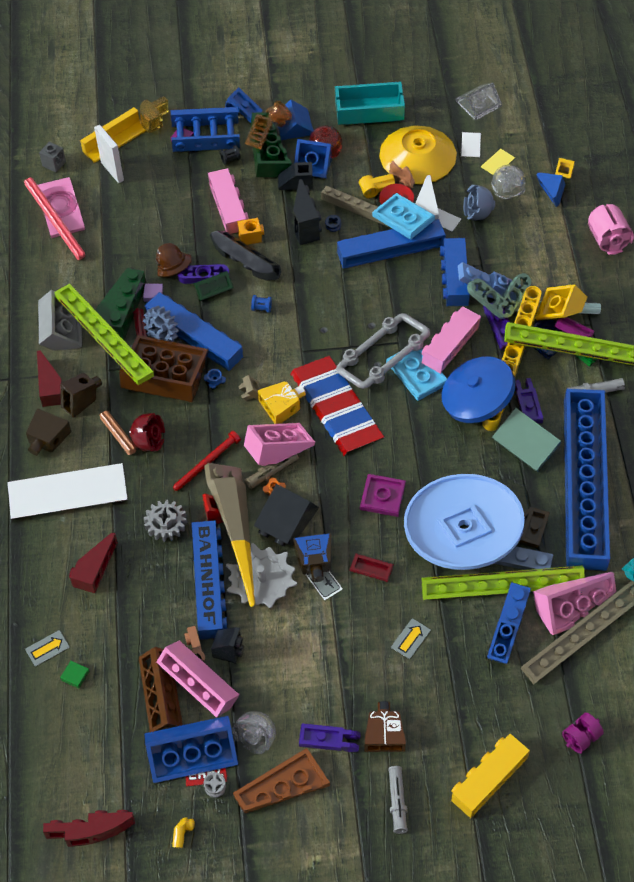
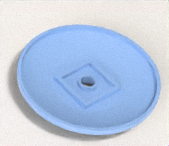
[404,474,524,570]

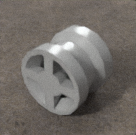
[203,772,226,798]

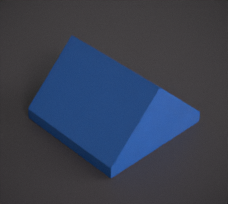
[275,100,314,140]
[294,139,332,178]

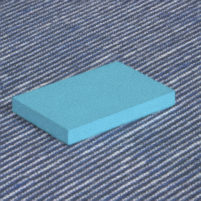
[372,193,435,239]
[386,349,447,401]

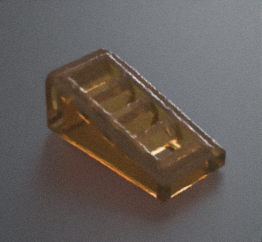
[245,114,273,149]

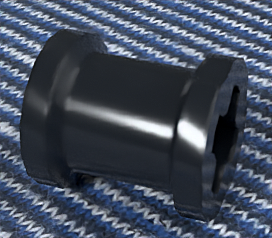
[219,145,241,165]

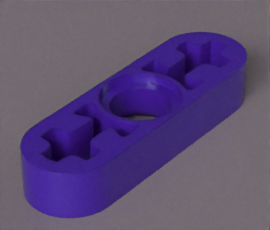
[178,264,230,284]

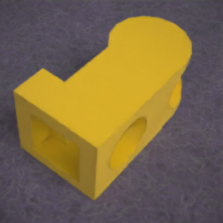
[555,158,575,178]

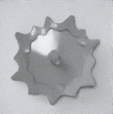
[226,543,298,608]

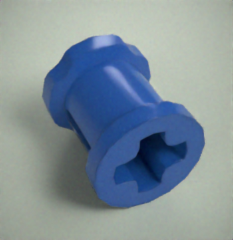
[251,295,272,313]

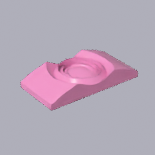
[38,177,85,238]

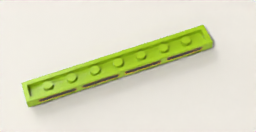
[54,284,154,385]
[504,322,634,365]
[421,566,585,600]

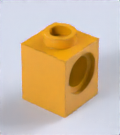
[237,218,264,245]

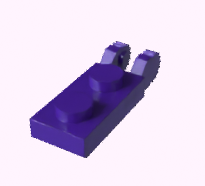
[515,378,543,424]
[299,723,361,752]

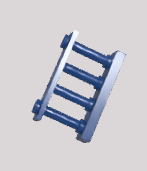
[171,107,240,152]

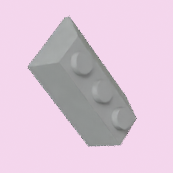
[38,290,82,351]

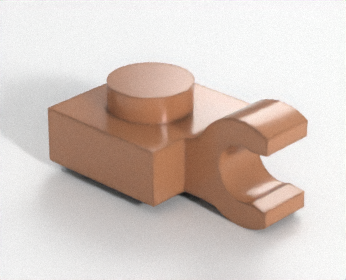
[184,626,205,661]

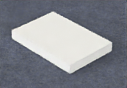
[94,125,124,183]

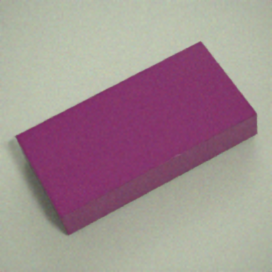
[555,317,595,338]

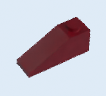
[37,350,62,407]
[69,533,118,593]

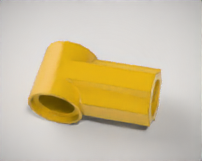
[359,174,395,199]

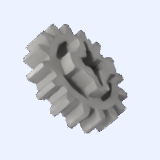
[144,500,187,542]

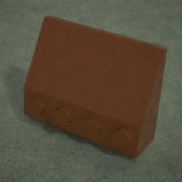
[119,335,208,402]

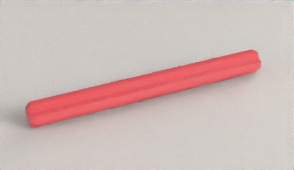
[24,177,85,260]

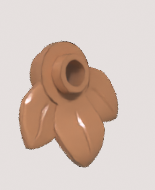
[389,161,415,189]

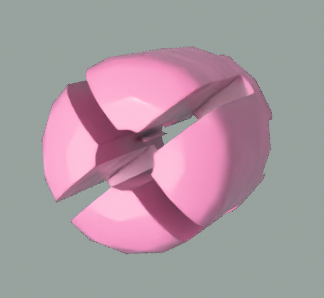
[588,204,634,255]

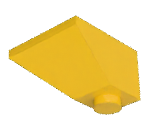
[535,285,587,320]

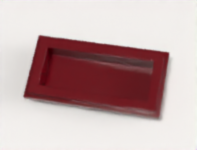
[349,553,394,582]

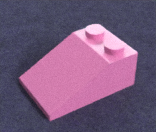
[244,423,315,466]

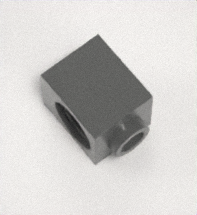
[39,142,66,173]

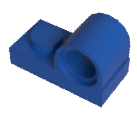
[225,88,263,123]

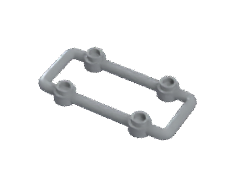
[336,313,430,389]

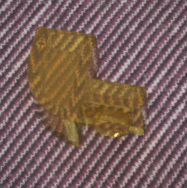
[140,96,169,133]

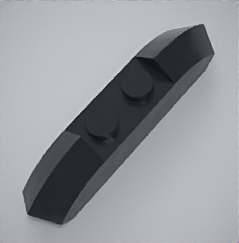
[210,231,281,280]

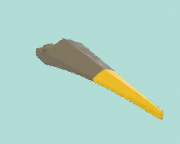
[204,463,255,607]

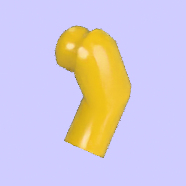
[172,817,195,848]

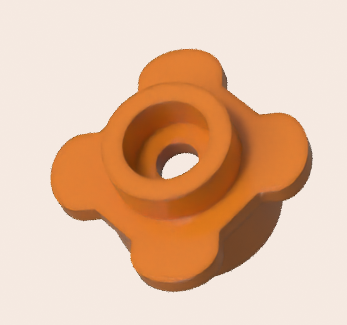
[263,478,286,496]

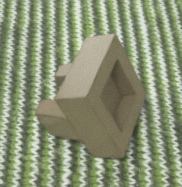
[238,375,261,401]

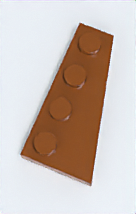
[233,748,330,813]

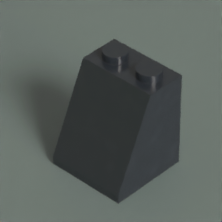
[254,484,319,547]

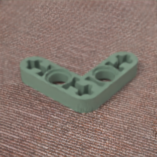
[467,273,531,319]

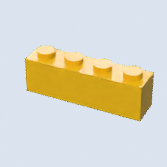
[451,734,530,818]

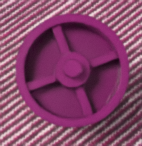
[562,712,604,754]

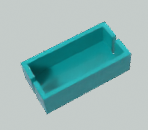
[335,82,405,125]

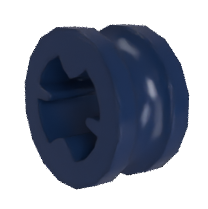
[325,215,341,232]

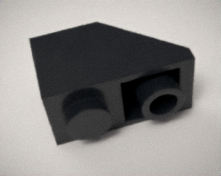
[278,162,313,190]
[211,627,244,664]

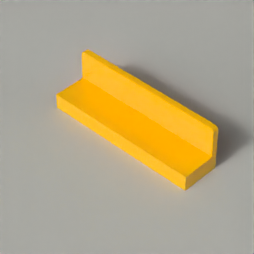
[80,107,147,163]

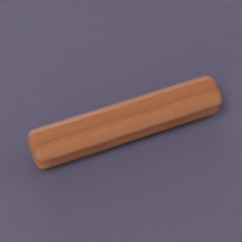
[100,410,136,455]

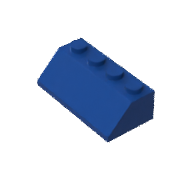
[144,716,238,783]

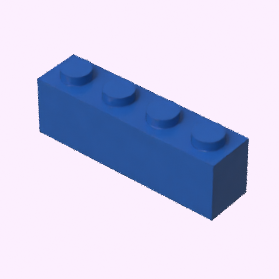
[440,238,470,306]

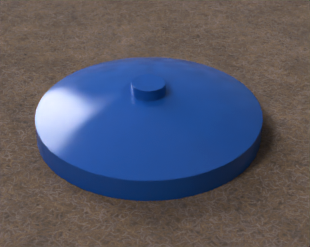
[442,357,515,423]

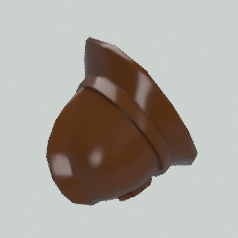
[155,243,192,277]

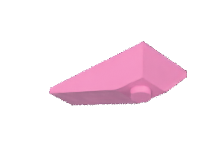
[533,572,617,635]

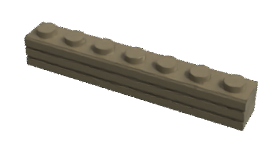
[321,186,388,227]

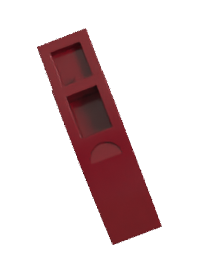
[43,810,135,847]

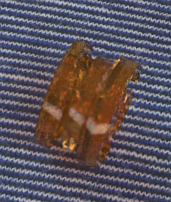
[266,100,292,127]

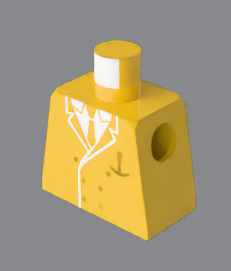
[258,381,306,424]

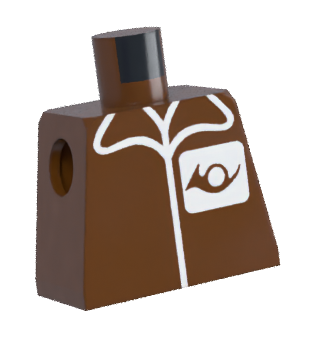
[364,701,406,752]

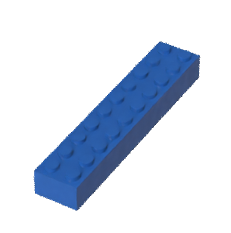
[564,389,610,571]

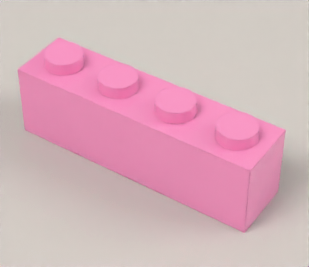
[208,168,249,234]
[421,306,481,374]
[156,640,239,717]

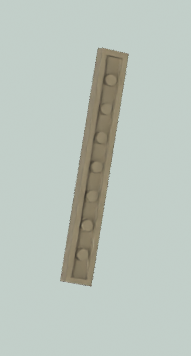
[521,581,634,685]

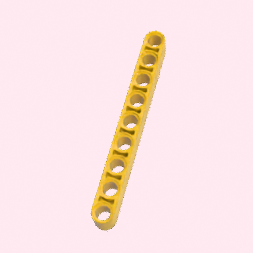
[482,286,541,431]

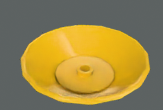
[379,125,457,184]

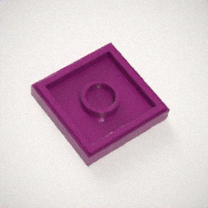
[360,474,406,517]

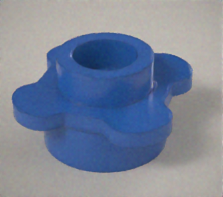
[204,369,226,388]

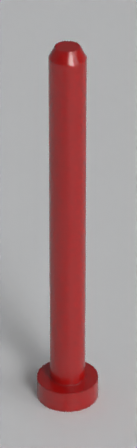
[173,431,241,491]

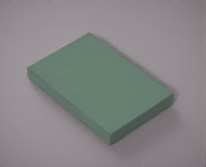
[492,408,562,472]

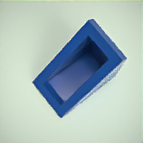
[536,173,565,207]

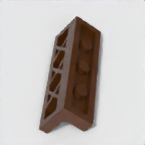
[138,647,183,732]

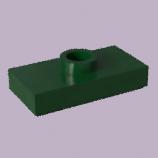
[193,271,234,300]

